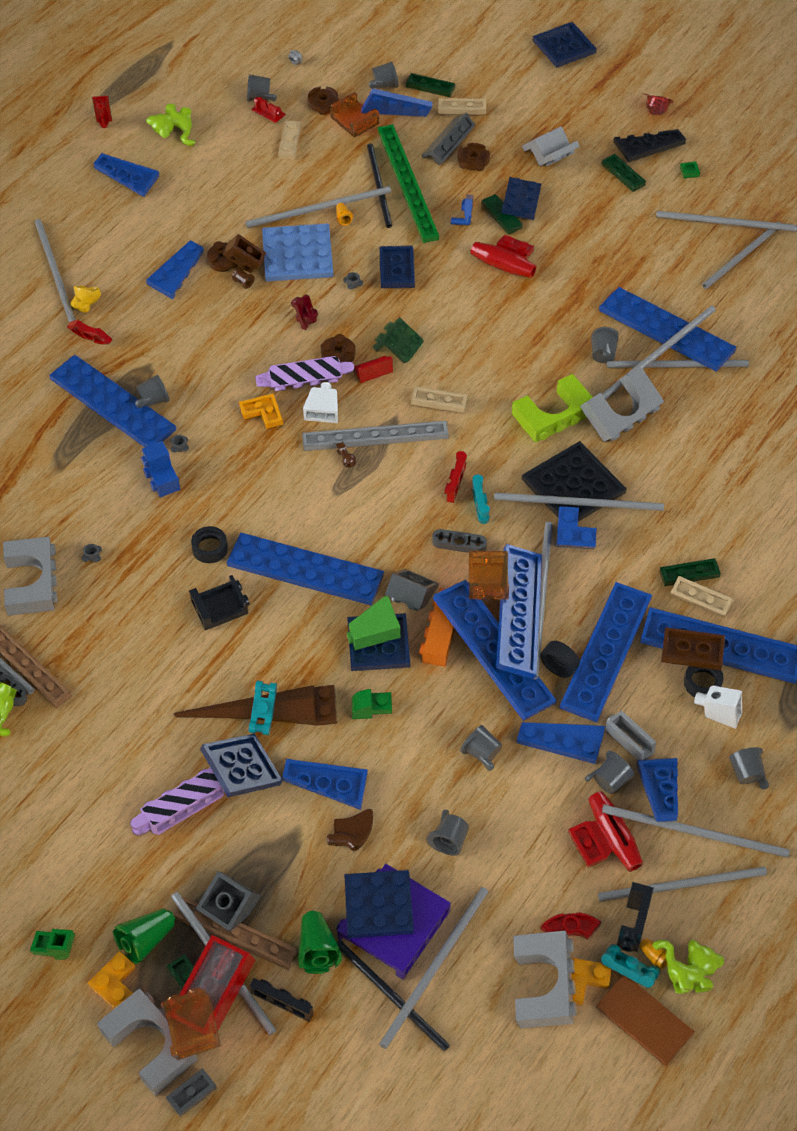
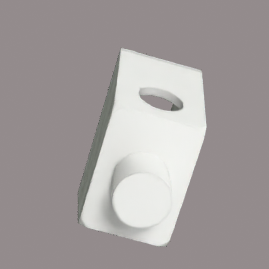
[303,382,338,423]
[694,686,743,729]

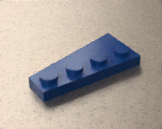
[361,88,432,117]
[94,153,160,197]
[146,240,204,299]
[516,722,606,764]
[637,758,678,822]
[283,759,368,810]

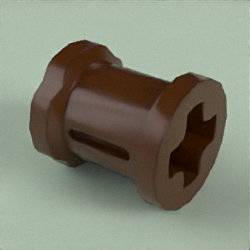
[232,267,255,289]

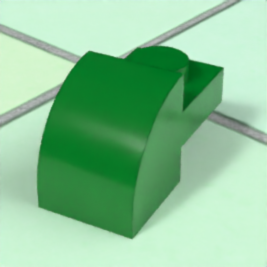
[351,689,392,719]
[30,929,75,960]

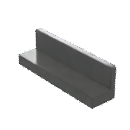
[422,113,476,165]

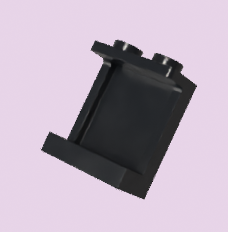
[189,575,250,631]
[617,882,654,952]

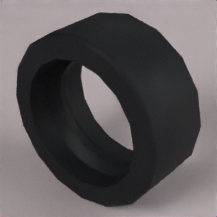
[191,526,228,564]
[540,641,580,678]
[684,666,723,697]

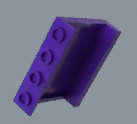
[336,863,451,980]

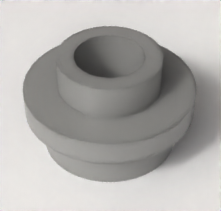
[288,50,302,65]

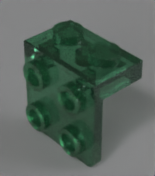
[372,317,424,363]

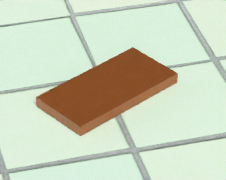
[596,975,695,1066]

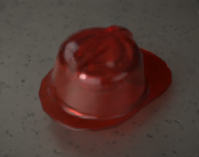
[641,93,674,115]

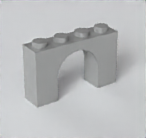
[580,366,664,442]
[3,537,58,616]
[514,931,577,1028]
[97,988,198,1096]

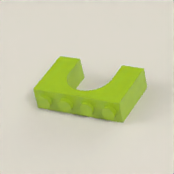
[512,374,593,443]

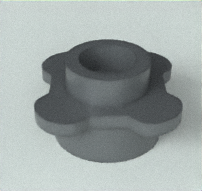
[343,272,363,289]
[170,435,189,453]
[82,544,102,562]

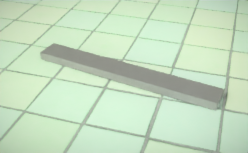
[302,421,449,451]

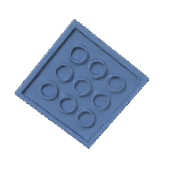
[262,224,334,281]

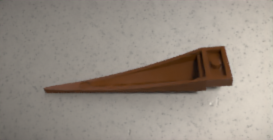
[174,685,337,726]

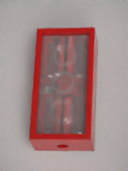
[168,935,256,1041]

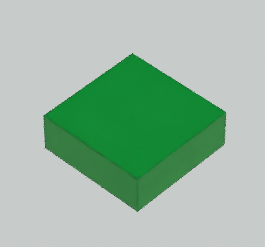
[680,161,700,179]

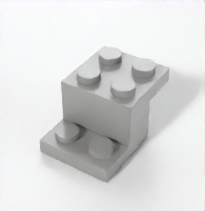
[522,126,580,167]

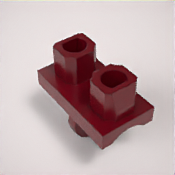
[291,294,319,330]

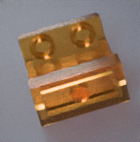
[330,92,379,138]
[468,551,509,600]
[161,988,221,1060]

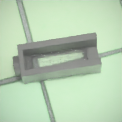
[606,710,656,760]

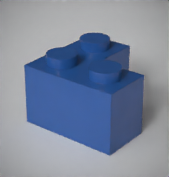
[141,441,180,497]
[556,507,597,549]

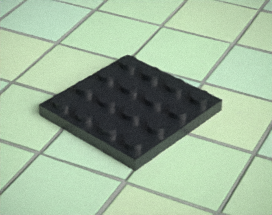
[522,441,627,522]

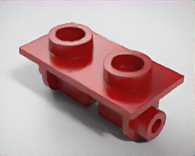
[92,96,112,128]
[251,97,286,123]

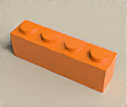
[419,588,455,667]

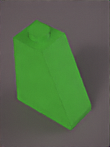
[346,596,400,650]

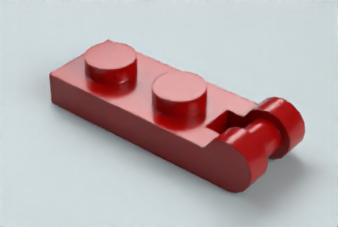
[444,451,467,503]

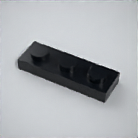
[249,978,314,1022]

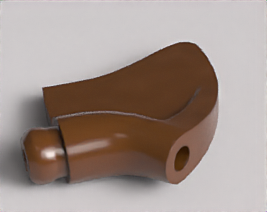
[327,809,373,851]

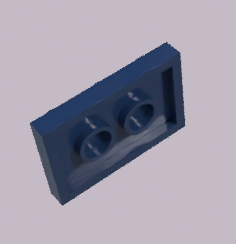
[501,177,542,220]
[379,246,415,289]

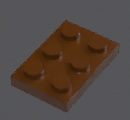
[661,627,725,670]

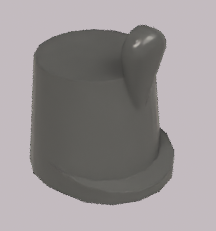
[369,62,399,89]
[247,74,277,102]
[591,327,619,363]
[135,374,170,408]
[460,725,502,771]
[729,747,769,790]
[585,750,634,794]
[426,810,469,856]

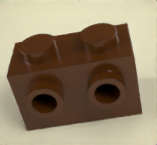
[223,234,266,274]

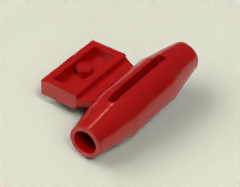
[470,235,537,278]
[568,791,644,872]

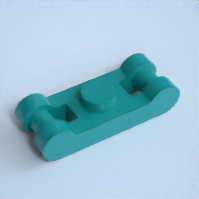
[472,474,490,524]
[248,680,277,736]
[601,944,660,988]

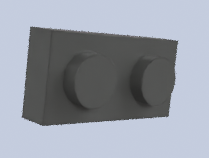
[166,1068,217,1117]

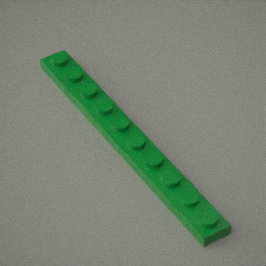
[378,124,439,243]

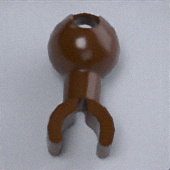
[336,442,356,468]

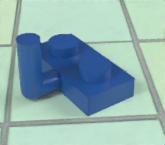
[451,194,473,225]

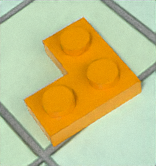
[239,394,283,429]
[88,951,136,1009]
[571,957,611,1006]

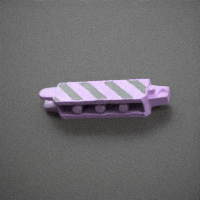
[255,356,354,391]
[130,767,225,836]

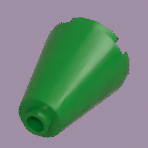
[113,908,175,965]
[298,910,342,974]

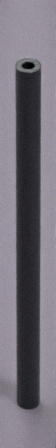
[367,143,392,228]
[337,940,450,1052]

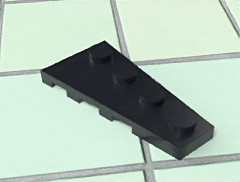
[613,129,686,163]

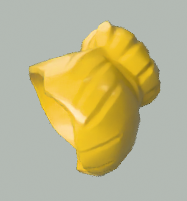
[71,285,101,313]

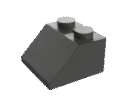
[385,569,439,611]
[196,871,261,931]

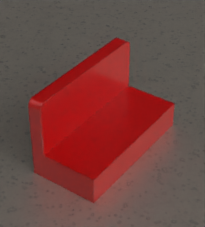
[354,355,393,383]

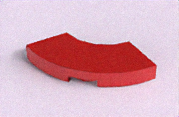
[67,320,113,345]
[540,912,602,940]

